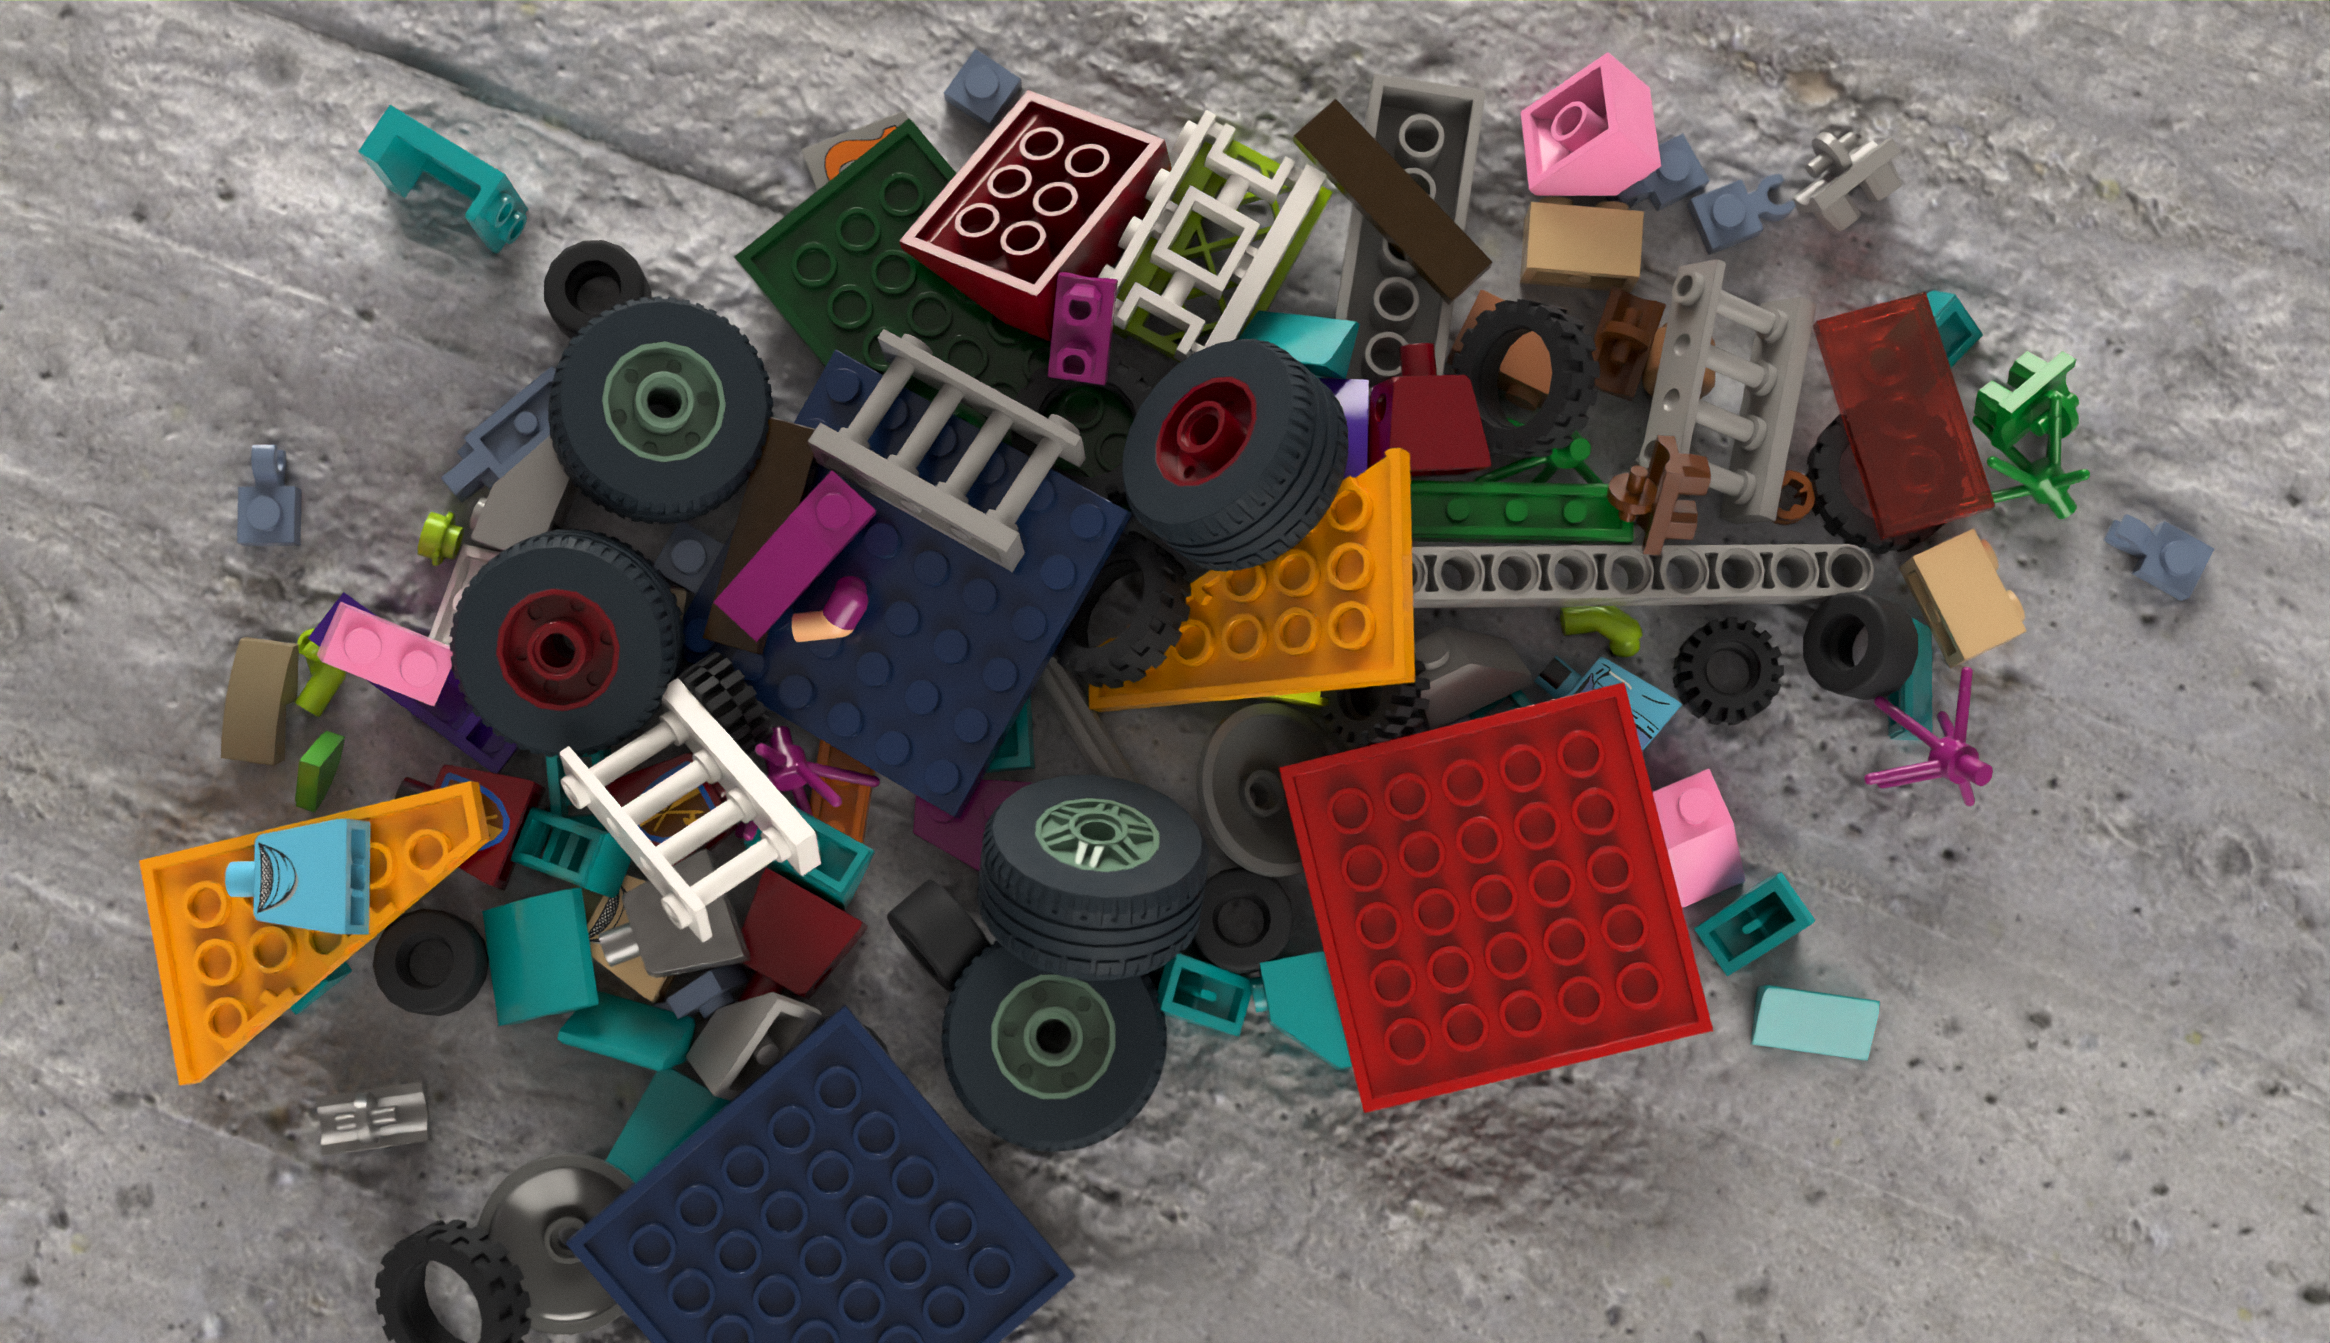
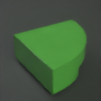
[295,730,345,813]

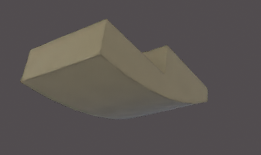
[221,637,299,766]

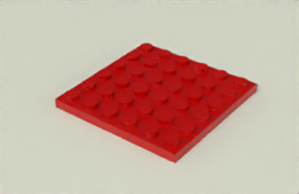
[1279,682,1714,1113]

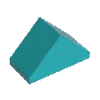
[1694,872,1816,976]
[1157,953,1252,1037]

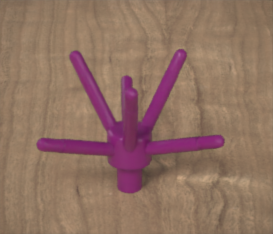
[1864,666,1993,807]
[734,726,880,841]

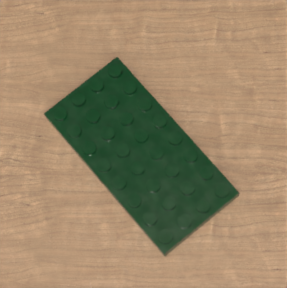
[734,118,1134,515]

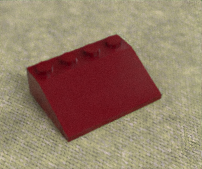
[899,90,1172,342]

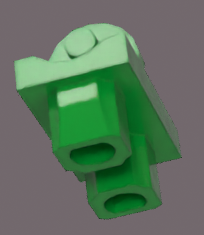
[1974,351,2079,453]

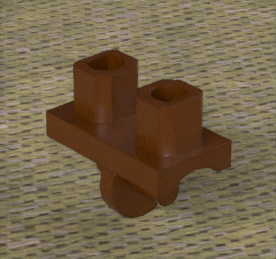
[1592,286,1666,402]
[1606,435,1711,555]

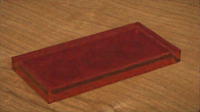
[1813,291,1996,540]

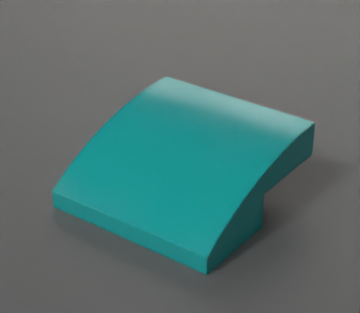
[482,887,599,1026]
[605,1067,730,1182]

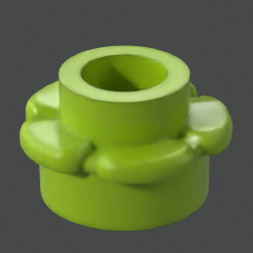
[417,512,464,566]

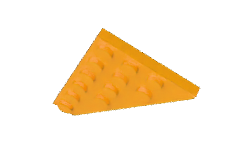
[1089,448,1415,712]
[139,781,490,1086]

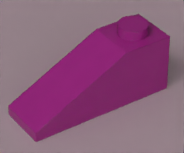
[713,470,876,642]

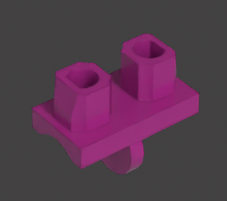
[1048,272,1118,385]

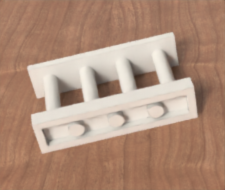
[559,678,821,943]

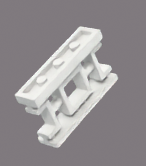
[1098,110,1327,362]

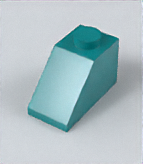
[1249,951,1352,1070]

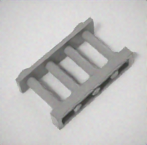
[1639,259,1817,524]
[808,329,1086,572]

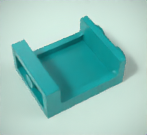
[358,105,529,254]

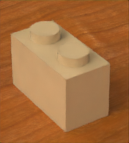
[1520,197,1644,292]
[1898,528,2027,669]

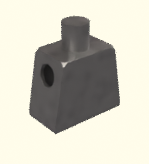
[599,849,751,978]

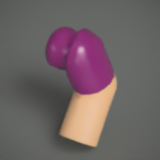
[792,576,869,642]

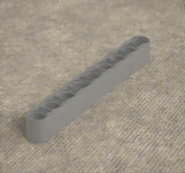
[1412,544,1874,608]

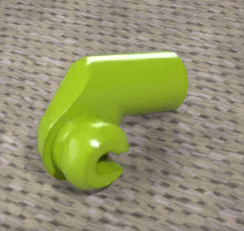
[1560,606,1643,658]
[295,628,346,717]

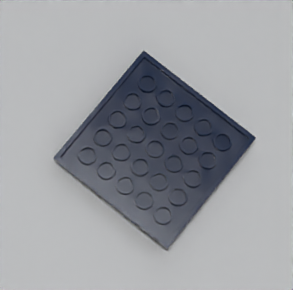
[682,349,1132,819]
[566,1004,1076,1343]

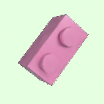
[317,602,453,707]

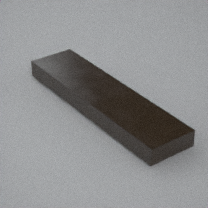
[1293,99,1493,305]
[703,417,818,655]

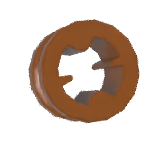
[1772,470,1815,526]

